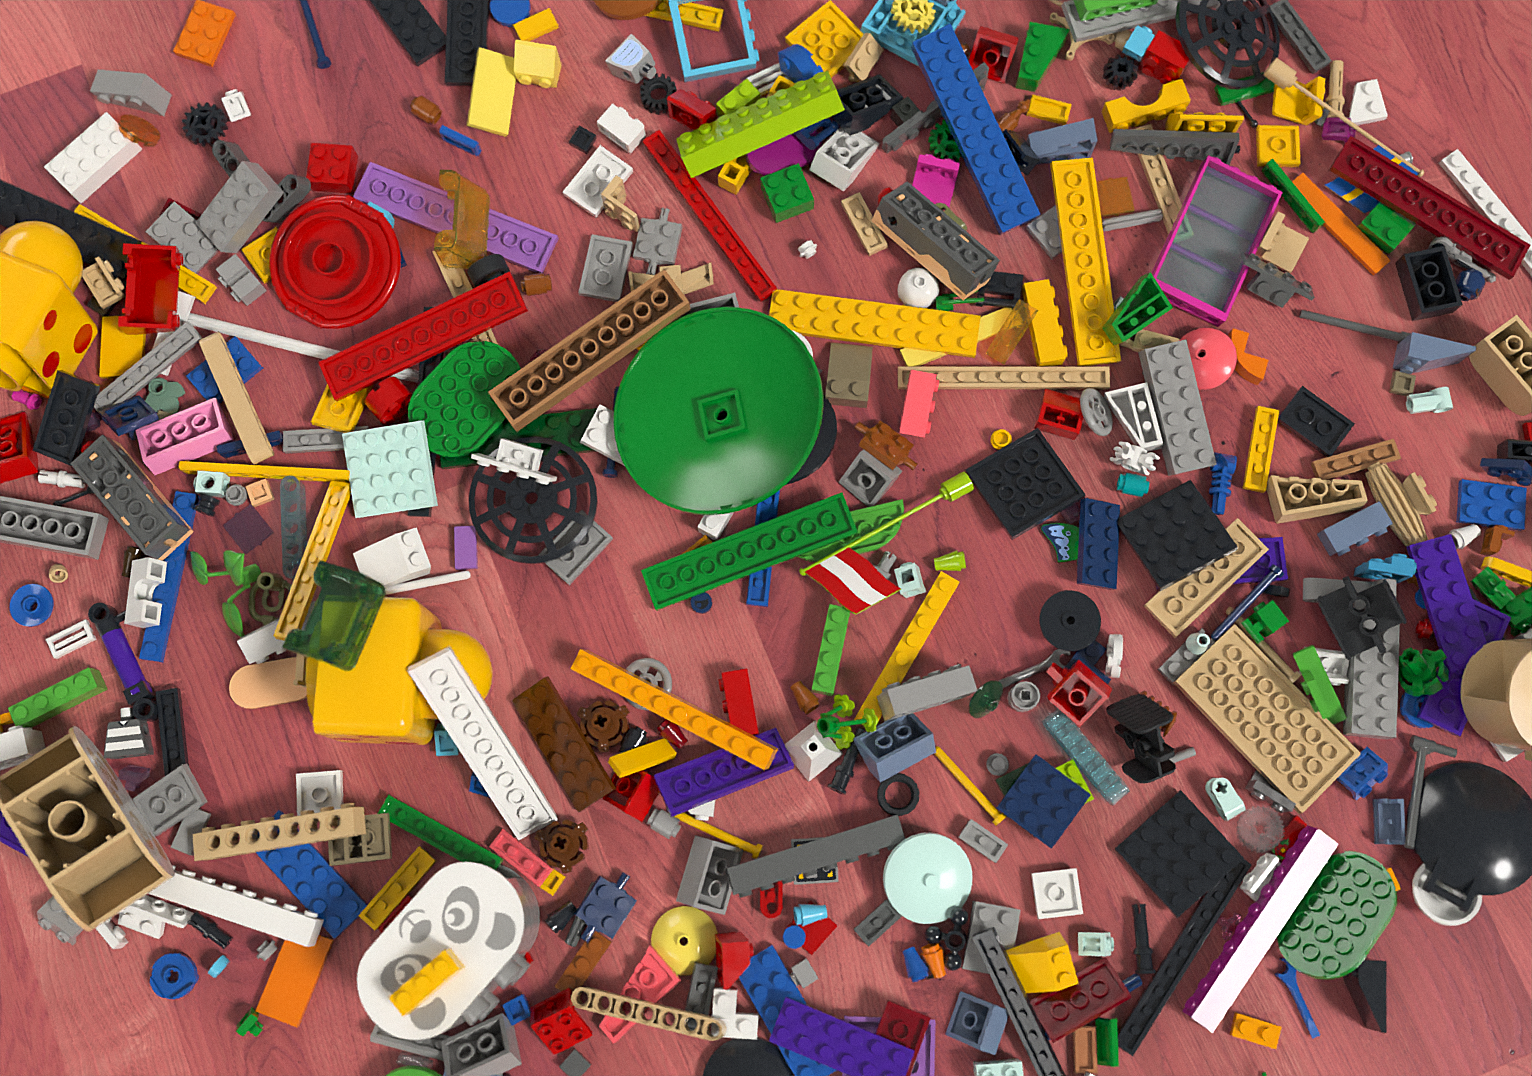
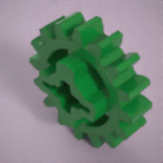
[928,119,963,163]

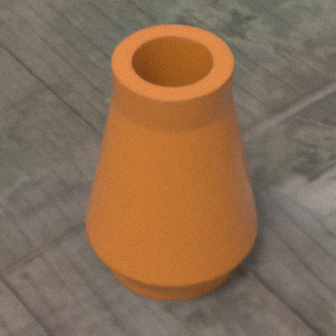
[921,943,946,979]

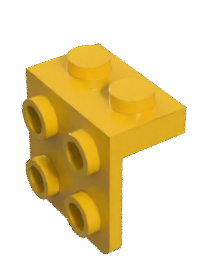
[1272,76,1325,125]

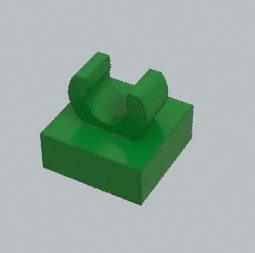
[236,1007,263,1037]

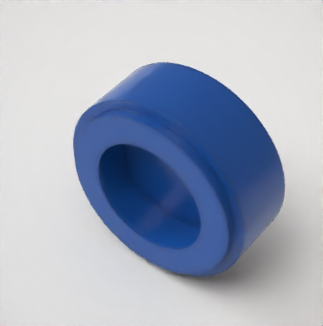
[783,925,806,949]

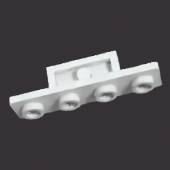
[471,439,557,485]
[118,895,194,939]

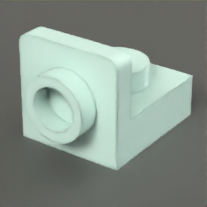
[1078,932,1114,956]

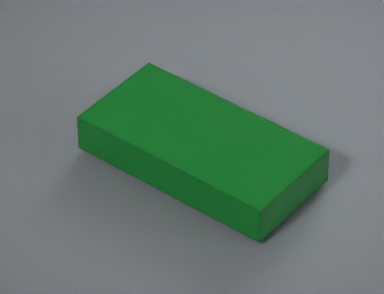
[1095,1017,1119,1067]

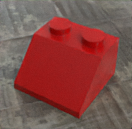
[969,26,1019,83]
[667,89,717,131]
[602,770,660,822]
[715,932,753,990]

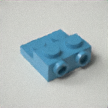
[1354,554,1417,583]

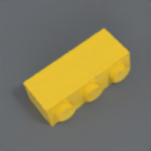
[388,948,465,1016]

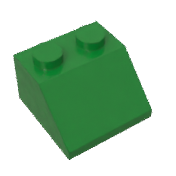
[1358,202,1416,255]

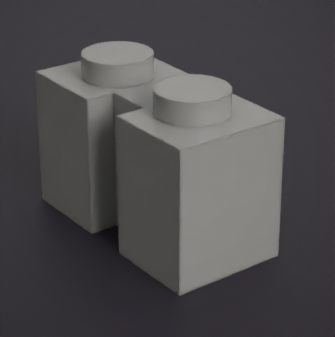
[216,254,267,306]

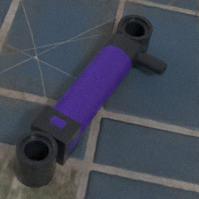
[88,603,158,722]

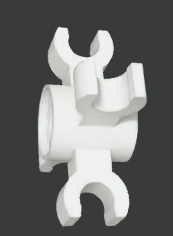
[1109,441,1160,475]

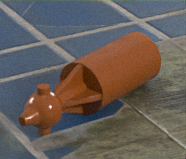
[997,99,1031,138]

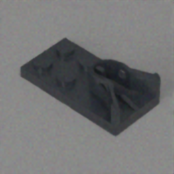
[33,370,100,466]

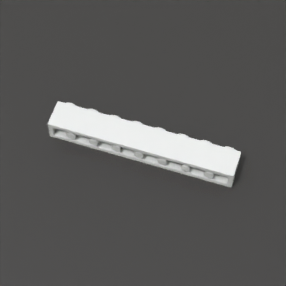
[148,865,324,947]

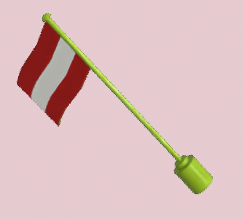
[799,471,974,615]

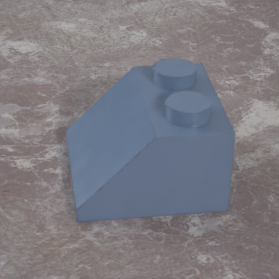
[945,991,1009,1055]

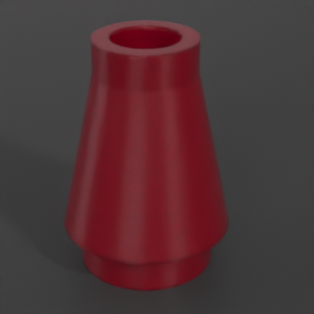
[656,719,688,749]

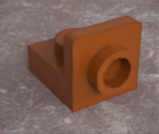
[1480,525,1515,557]

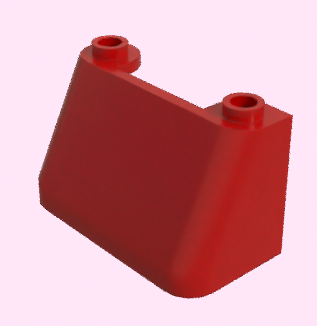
[118,243,184,335]

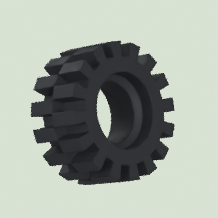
[640,73,677,115]

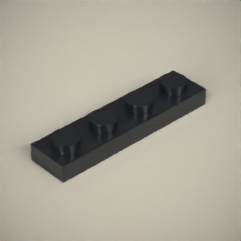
[156,688,189,776]

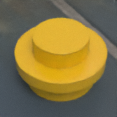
[990,429,1012,450]

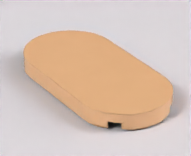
[229,657,307,709]

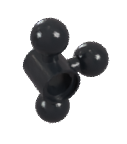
[925,908,968,971]

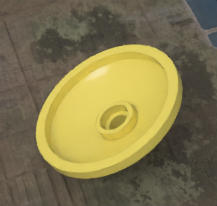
[651,906,718,975]

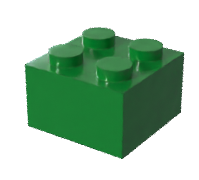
[760,163,814,223]

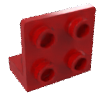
[530,987,592,1055]

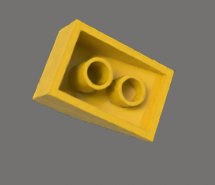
[1005,932,1078,993]

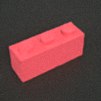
[898,370,939,438]

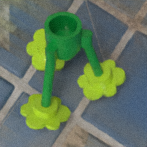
[817,694,878,749]

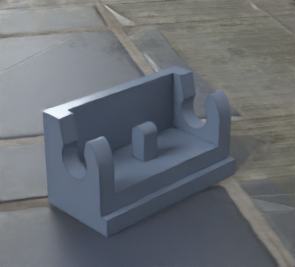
[1373,799,1405,845]

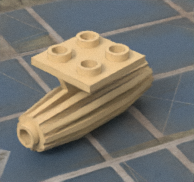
[1365,462,1437,547]

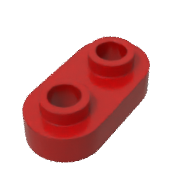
[760,880,783,918]

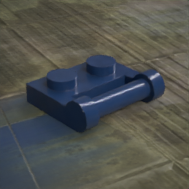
[793,118,840,150]

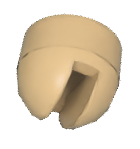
[49,564,68,583]

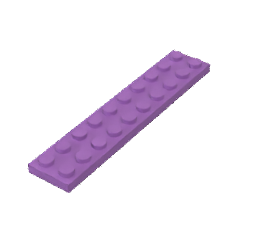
[353,162,559,273]

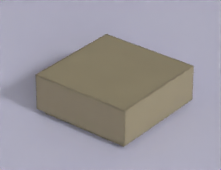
[1389,371,1416,397]

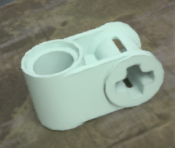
[1205,778,1246,822]

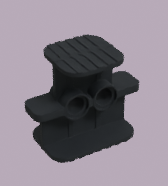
[1318,576,1407,660]
[1106,694,1176,784]

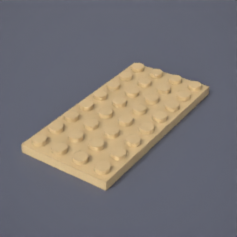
[1173,624,1361,814]

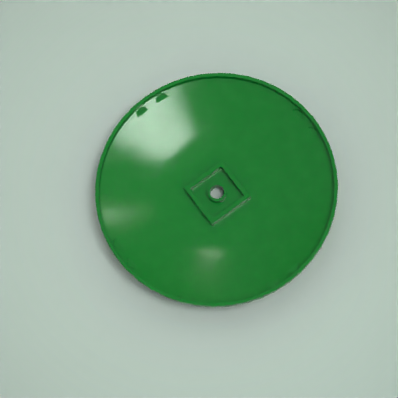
[614,307,823,515]

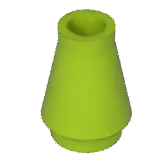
[934,550,966,571]

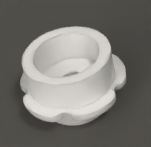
[798,240,817,259]

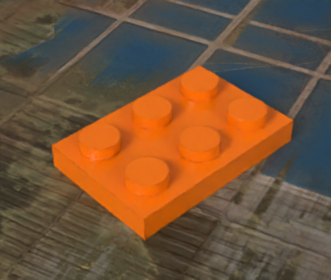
[173,0,236,67]

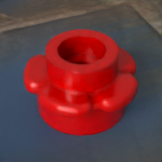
[1415,618,1433,639]

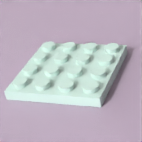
[342,421,438,518]

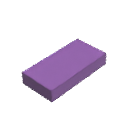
[454,526,478,570]

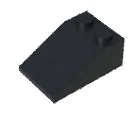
[831,74,903,136]
[1343,958,1387,1033]

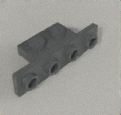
[1241,251,1315,308]

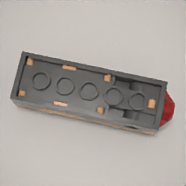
[872,181,1000,301]
[71,434,194,561]

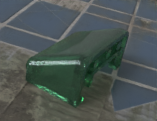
[282,560,385,671]

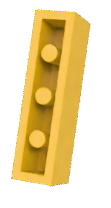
[1022,279,1068,367]

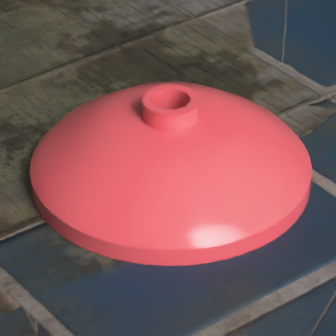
[1179,328,1237,390]

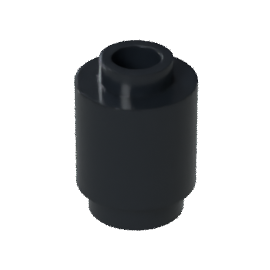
[618,726,649,753]

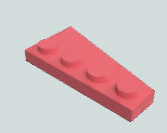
[599,946,681,1044]

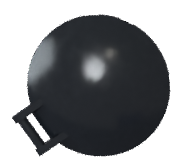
[1407,762,1532,913]

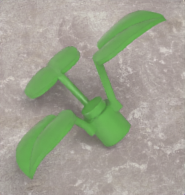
[190,550,261,637]

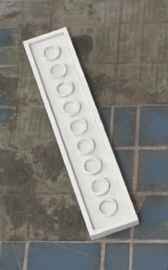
[408,646,558,840]

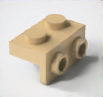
[843,33,883,82]
[82,256,126,309]

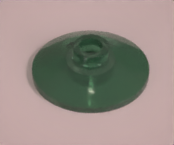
[968,680,1003,718]

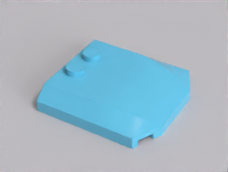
[861,0,965,67]

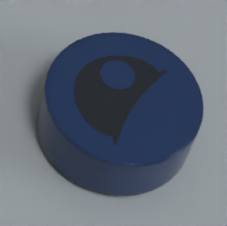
[691,592,713,614]

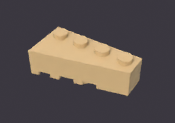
[1266,475,1368,524]

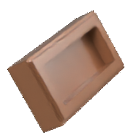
[1072,1025,1098,1074]

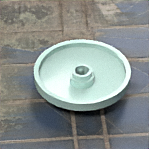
[883,833,972,924]

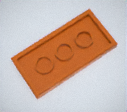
[256,934,334,1028]

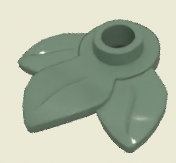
[145,378,185,414]

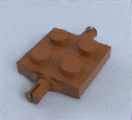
[854,421,918,471]

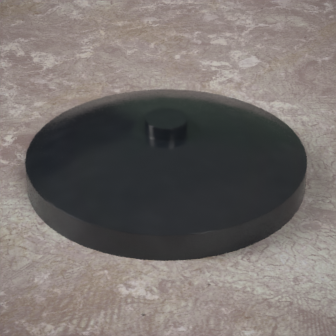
[703,1037,792,1076]

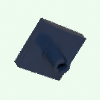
[99,395,159,440]

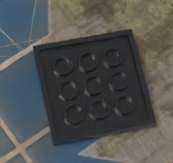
[965,428,1086,540]
[1117,480,1238,591]
[1114,790,1244,918]

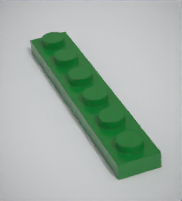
[378,795,504,871]

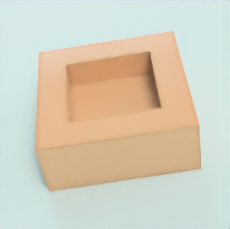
[245,478,275,507]

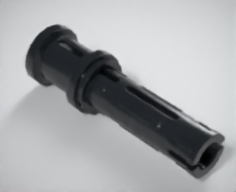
[827,728,867,795]
[1131,904,1156,974]

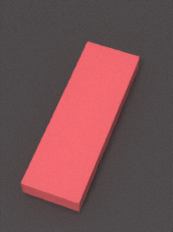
[489,829,553,887]

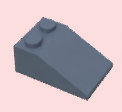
[1393,332,1476,374]

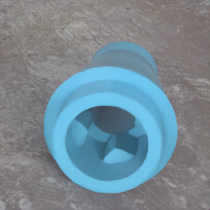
[793,904,827,927]

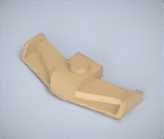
[629,262,714,295]

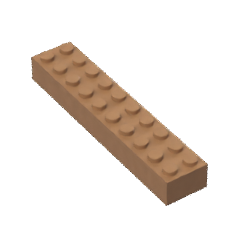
[488,269,691,432]

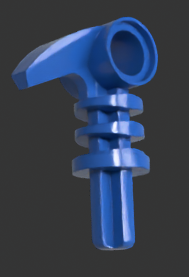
[1209,452,1237,515]

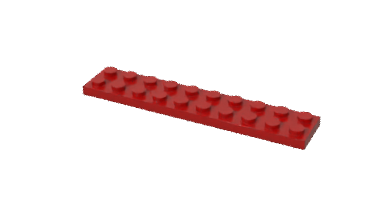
[318,271,528,401]

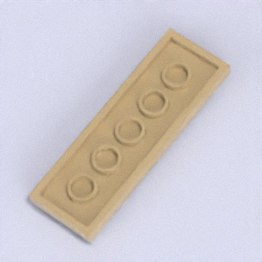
[1144,518,1269,638]

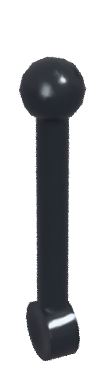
[1236,101,1258,128]
[53,487,95,507]

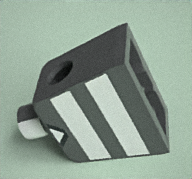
[104,708,154,760]

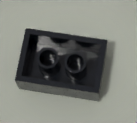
[1395,246,1463,321]

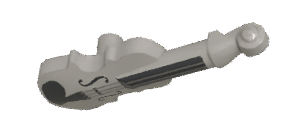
[1428,237,1496,283]

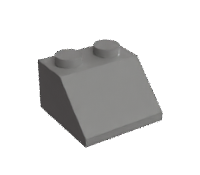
[839,449,902,507]

